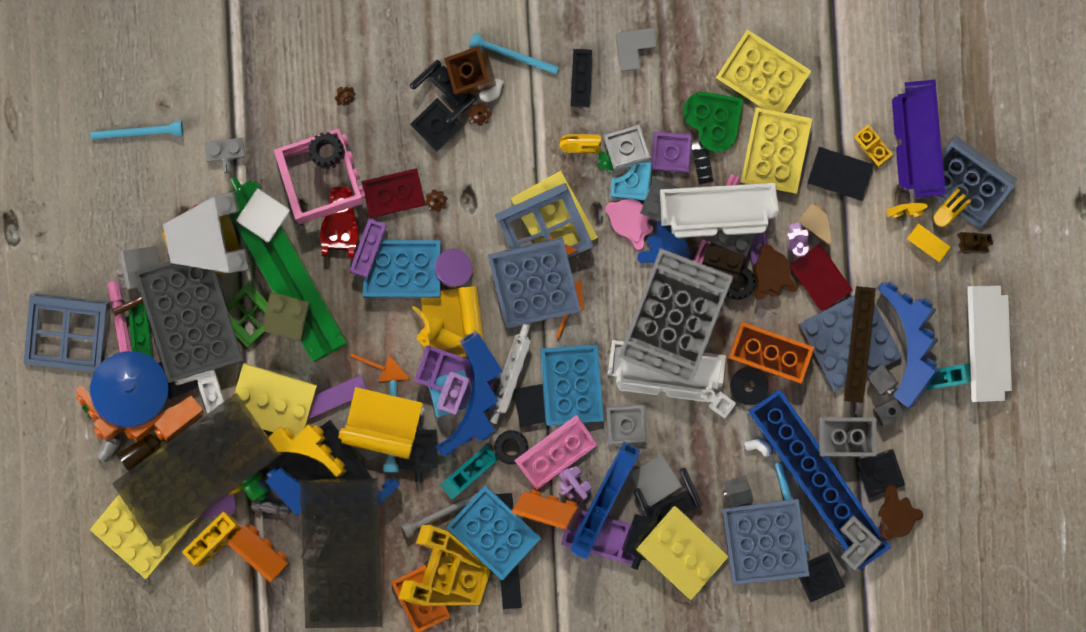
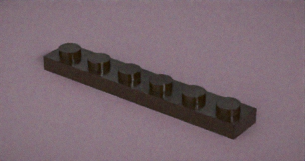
[843,286,876,403]

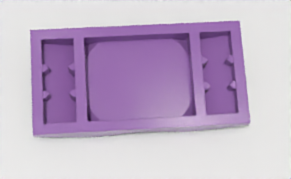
[414,345,495,401]
[561,510,634,565]

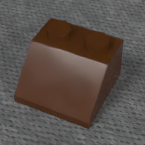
[444,46,497,95]

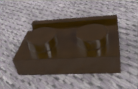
[702,244,745,282]

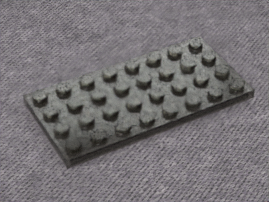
[112,393,281,547]
[300,478,383,628]

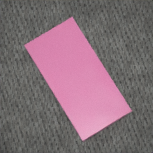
[515,415,598,490]

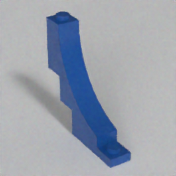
[265,467,400,524]

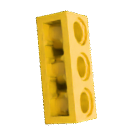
[182,512,242,568]

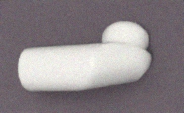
[479,79,504,102]
[744,438,772,457]

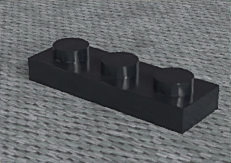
[570,49,592,108]

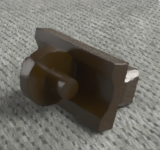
[957,232,993,254]

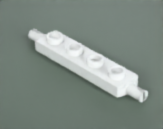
[489,324,531,424]

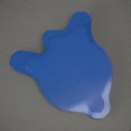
[637,222,693,264]

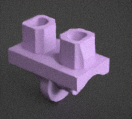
[788,223,808,257]
[558,466,592,502]

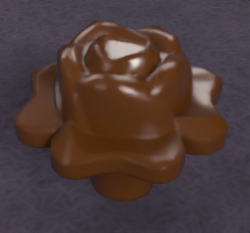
[335,87,356,106]
[468,103,492,126]
[425,189,448,212]

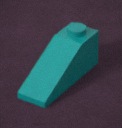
[926,364,971,390]
[440,445,498,499]

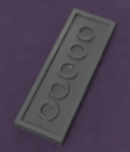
[640,178,756,257]

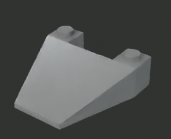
[163,191,251,273]

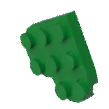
[683,92,743,152]

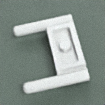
[174,369,230,433]

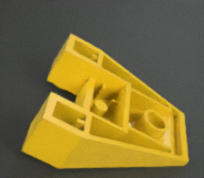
[399,525,491,606]

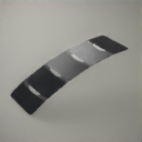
[691,141,714,185]

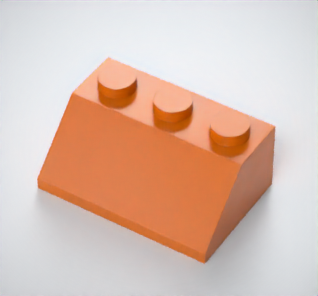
[512,489,582,530]
[227,524,289,582]

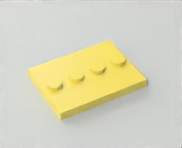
[716,29,811,113]
[740,107,812,194]
[511,171,598,246]
[229,363,318,438]
[636,506,729,600]

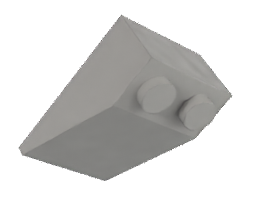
[820,417,876,456]

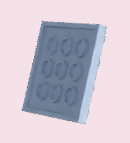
[488,237,581,329]
[799,295,902,392]
[723,499,810,585]

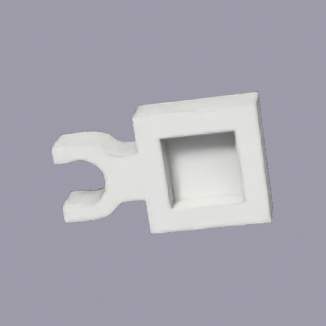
[700,386,736,418]

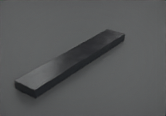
[496,493,522,610]

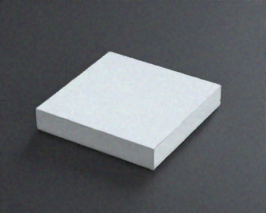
[236,189,290,242]

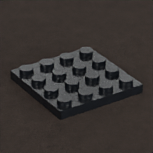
[268,419,375,527]

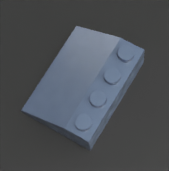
[935,135,1017,229]

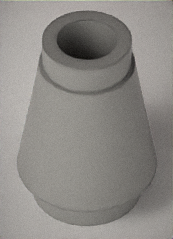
[97,435,122,462]

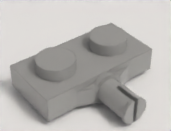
[204,137,245,173]

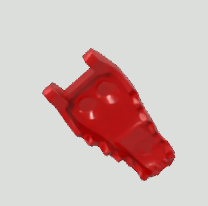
[320,186,358,258]

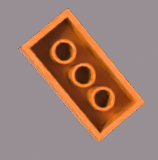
[727,322,814,384]

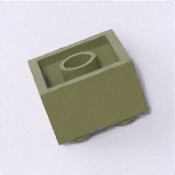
[263,293,311,341]

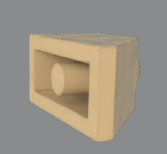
[797,203,832,245]

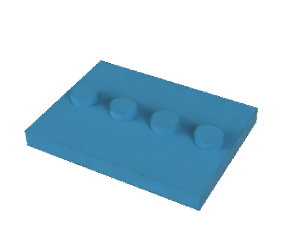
[363,240,441,298]
[540,345,604,426]
[446,485,542,580]

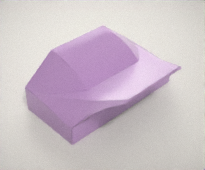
[437,372,472,415]

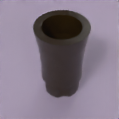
[116,434,161,475]

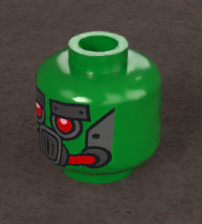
[242,472,270,501]

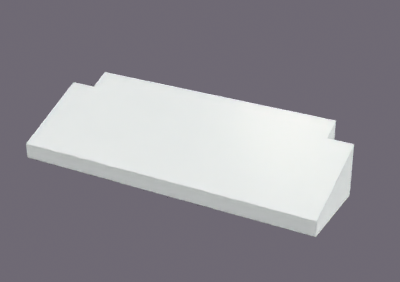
[660,183,779,238]
[967,286,1012,402]
[607,340,726,402]

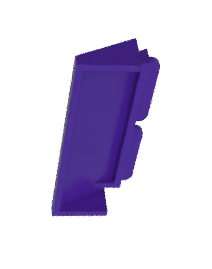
[892,79,946,198]

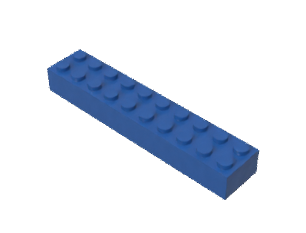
[747,389,891,570]

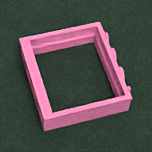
[274,129,365,225]

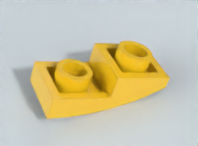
[854,124,893,168]
[884,203,928,219]
[907,223,952,263]

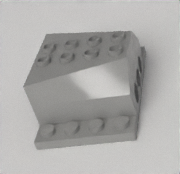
[618,248,733,385]

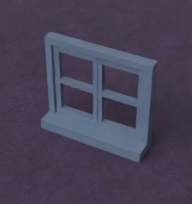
[494,183,594,258]
[24,293,110,372]

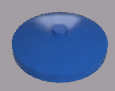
[90,351,169,428]

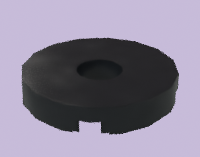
[730,367,768,405]

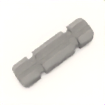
[251,500,289,515]

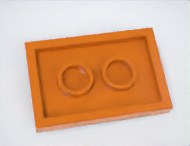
[391,565,451,632]

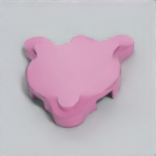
[605,199,653,250]

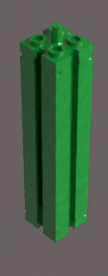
[227,177,349,362]

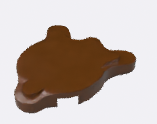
[753,244,798,300]
[878,485,924,541]

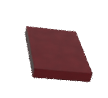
[361,168,426,219]
[789,243,853,312]

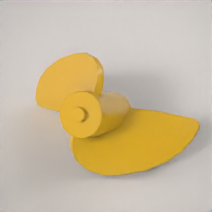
[411,306,463,350]

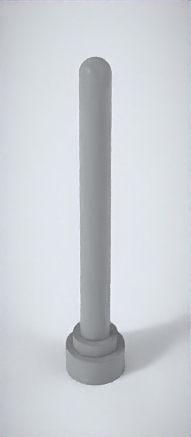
[401,492,478,538]

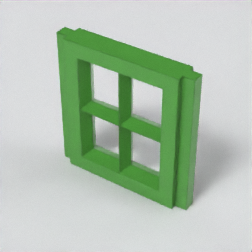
[226,283,268,348]

